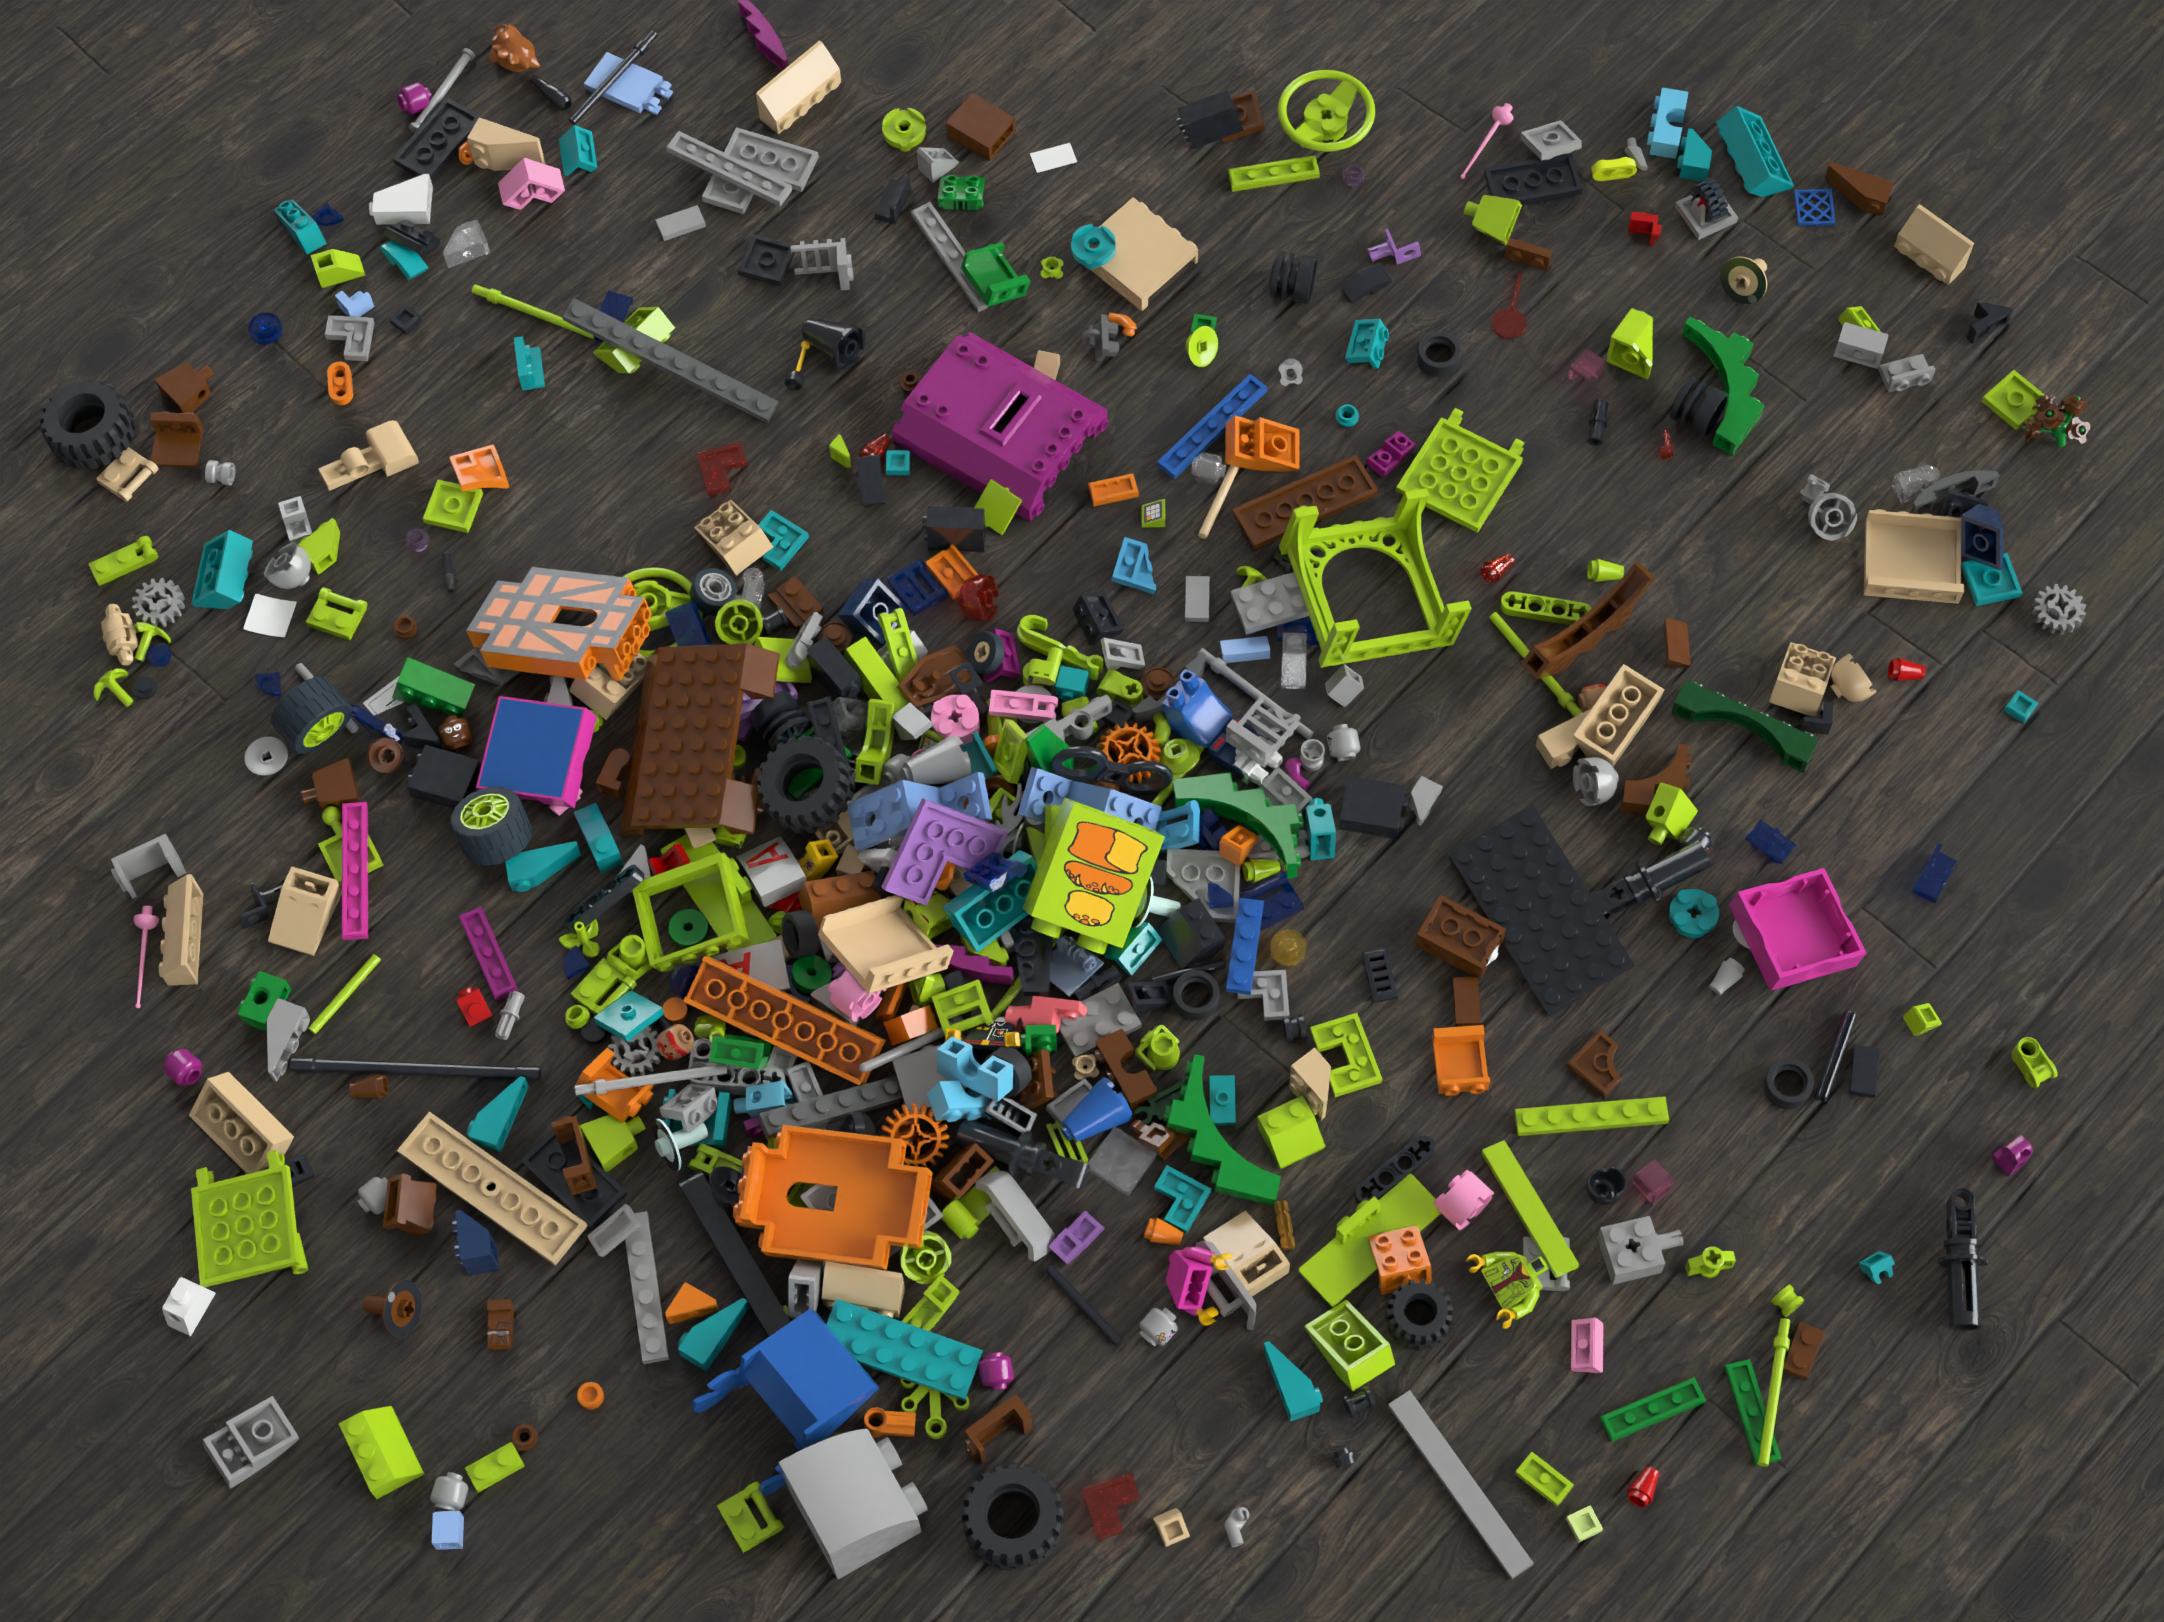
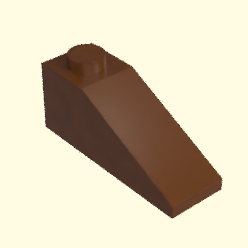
[1825,162,1894,216]

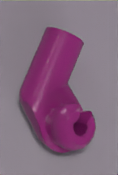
[1285,757,1310,791]

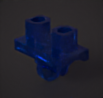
[1190,807,1229,851]
[1745,820,1797,865]

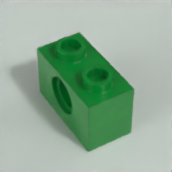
[238,971,291,1032]

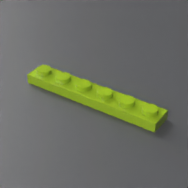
[1514,1097,1669,1136]

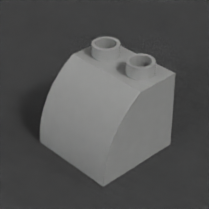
[779,1429,928,1579]

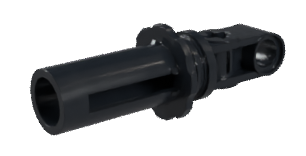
[1590,841,1712,919]
[956,1118,1091,1190]
[1938,1187,1988,1331]

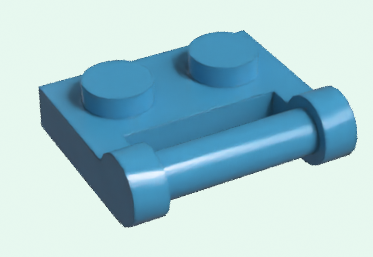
[1155,800,1200,854]

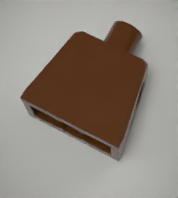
[154,363,215,413]
[301,758,361,811]

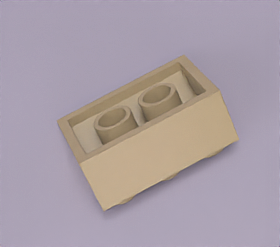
[1894,204,1974,285]
[822,1261,905,1318]

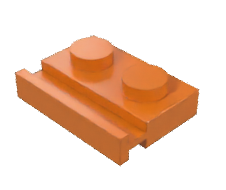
[925,544,981,599]

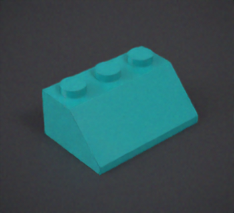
[191,530,253,609]

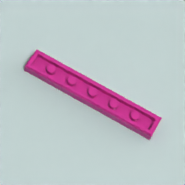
[342,802,368,941]

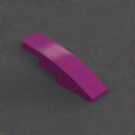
[738,0,789,71]
[935,945,1015,986]

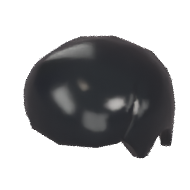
[1585,1166,1627,1205]

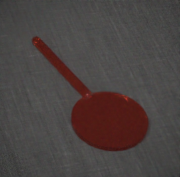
[1492,273,1526,339]

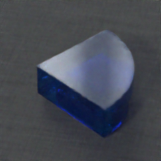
[311,203,344,226]
[255,672,281,696]
[1207,883,1234,909]
[564,945,589,980]

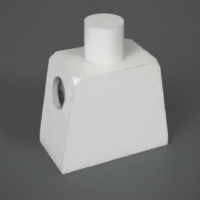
[162,1277,216,1336]

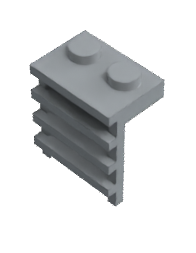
[791,238,854,290]
[1226,696,1300,768]

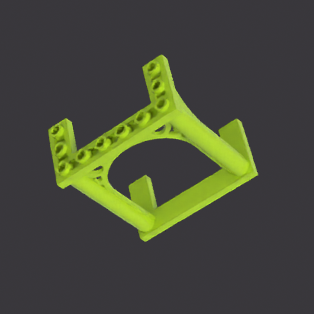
[1279,488,1472,668]

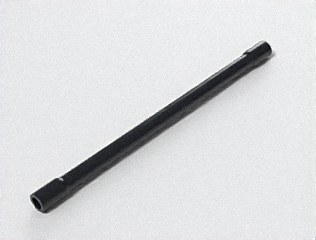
[290,1056,541,1081]

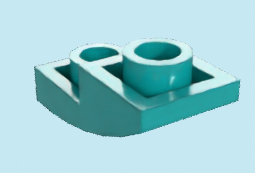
[380,240,428,281]

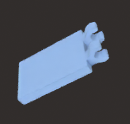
[584,52,673,115]

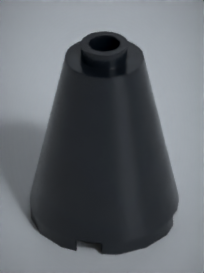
[802,318,866,370]

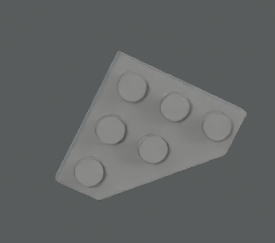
[1166,849,1240,923]

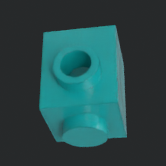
[1052,666,1089,702]

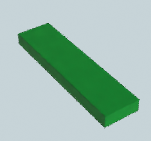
[1724,1359,1782,1467]
[1599,1377,1706,1442]

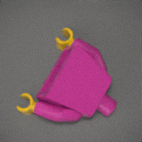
[1166,1247,1233,1326]

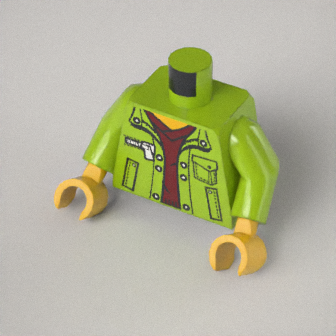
[1465,1252,1548,1329]

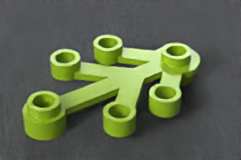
[900,1378,969,1439]

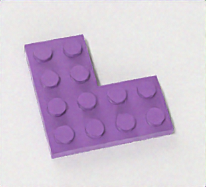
[882,798,1009,905]

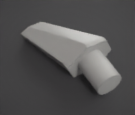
[1625,138,1648,171]

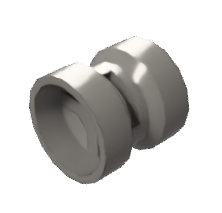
[205,460,235,486]
[1300,739,1325,771]

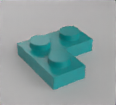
[758,510,809,571]
[1154,1165,1211,1234]

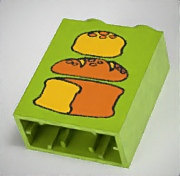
[1022,797,1165,954]

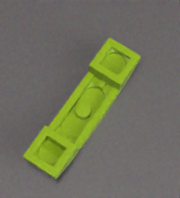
[901,1274,960,1331]

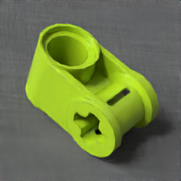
[1097,670,1144,709]
[2012,1037,2058,1089]

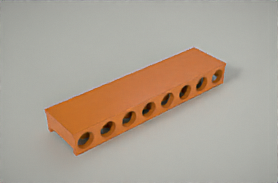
[683,956,886,1085]

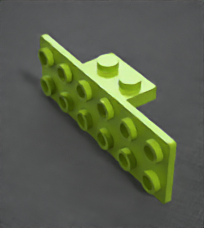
[661,834,777,952]
[1299,1174,1441,1307]

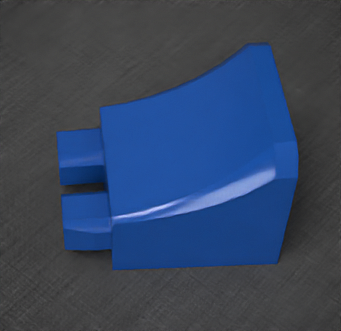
[1162,669,1233,748]

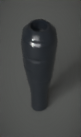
[530,75,572,110]

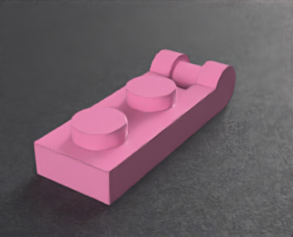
[989,690,1058,723]

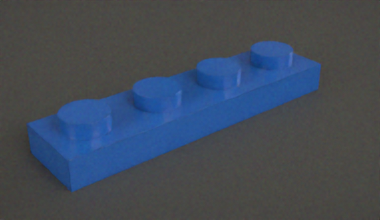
[1226,898,1264,995]

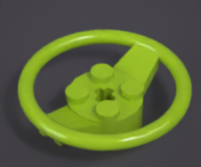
[1278,70,1375,152]
[623,567,703,659]

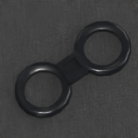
[1050,746,1173,795]

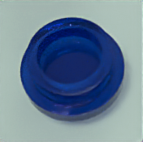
[147,644,172,667]

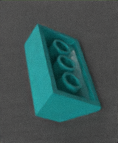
[1716,106,1794,197]
[942,850,1038,952]

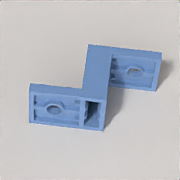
[1018,767,1162,830]
[847,772,992,851]

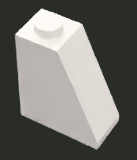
[369,174,433,225]

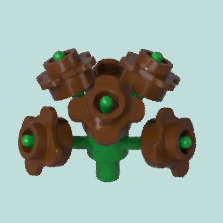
[2022,394,2090,447]

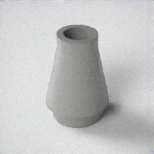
[1709,958,1745,995]

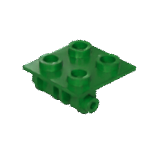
[937,175,985,211]

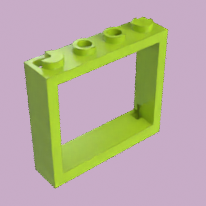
[632,852,749,972]

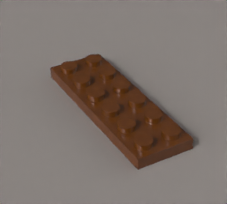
[1232,455,1378,550]

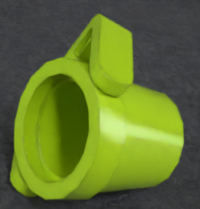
[607,935,652,980]
[907,973,946,1007]
[1135,1025,1180,1071]

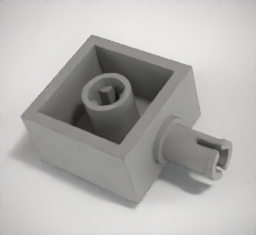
[1597,1216,1683,1285]

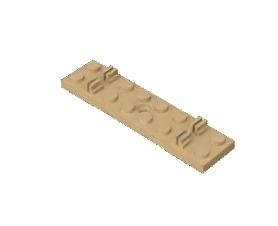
[397,1112,587,1266]

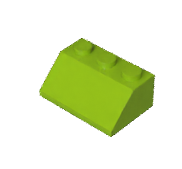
[593,307,675,374]
[339,1406,424,1499]

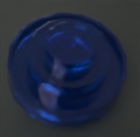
[248,312,283,345]
[670,963,700,1000]

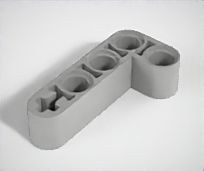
[688,1038,787,1096]

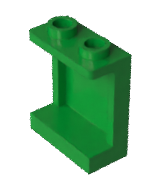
[961,242,1030,307]
[709,1034,772,1069]

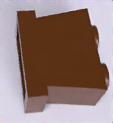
[383,1173,437,1237]

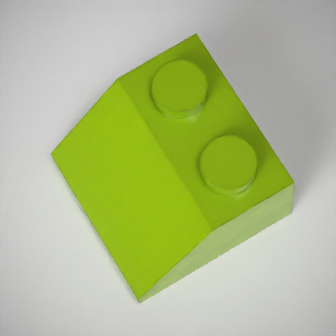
[1257,1095,1325,1169]

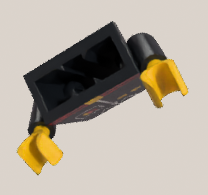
[945,1017,1023,1065]

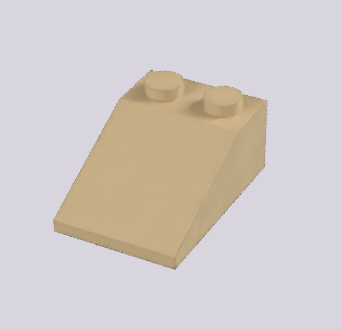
[467,118,546,171]

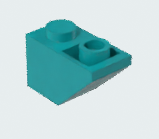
[1677,128,1712,181]

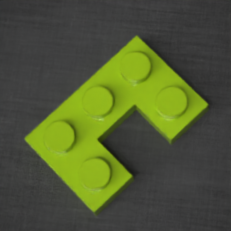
[1310,1013,1383,1097]

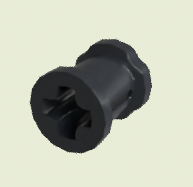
[762,606,789,636]
[1342,1386,1376,1418]

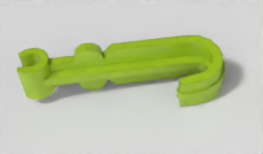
[1017,615,1104,680]

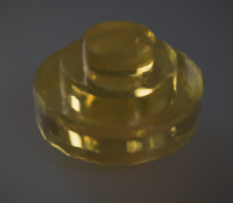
[1270,929,1307,966]

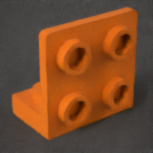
[1368,1226,1431,1295]

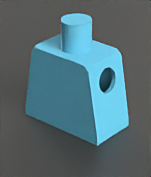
[734,1081,796,1118]

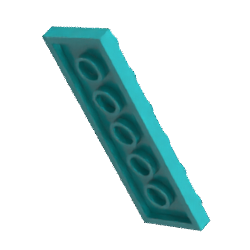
[826,1299,983,1401]

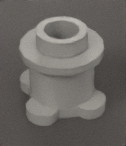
[1279,359,1303,386]
[1800,474,1830,504]

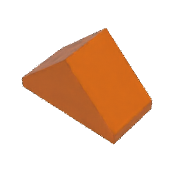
[1219,825,1260,867]
[884,1005,939,1046]
[665,1282,719,1325]

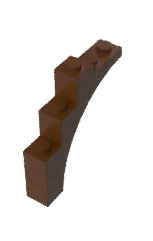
[1521,562,1655,679]

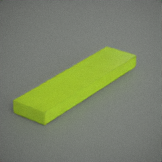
[1228,155,1320,192]

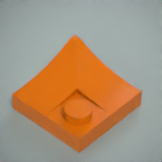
[449,444,509,492]

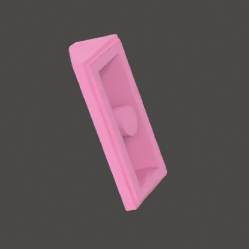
[1571,1318,1603,1373]

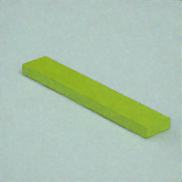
[1482,1140,1579,1278]

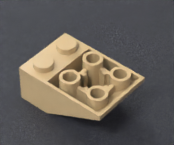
[694,500,773,575]
[1769,642,1836,718]
[569,653,647,720]
[268,866,342,956]
[1203,1210,1290,1297]

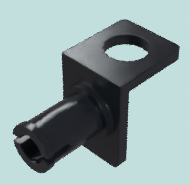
[949,661,989,717]
[240,882,283,929]

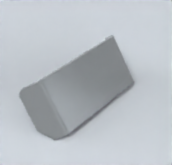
[975,1171,1055,1262]
[1196,1241,1256,1330]

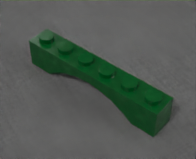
[1671,680,1819,773]

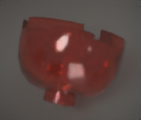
[956,574,999,621]

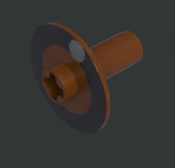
[363,1280,422,1337]

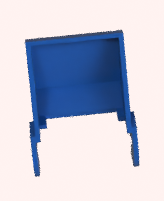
[691,1309,879,1495]

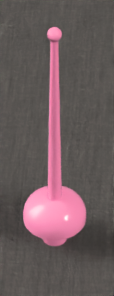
[1460,103,1513,179]
[134,906,159,1008]

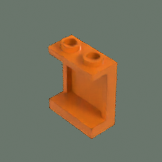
[1432,1025,1490,1096]
[574,1048,654,1123]

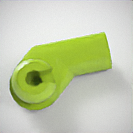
[1153,713,1171,748]

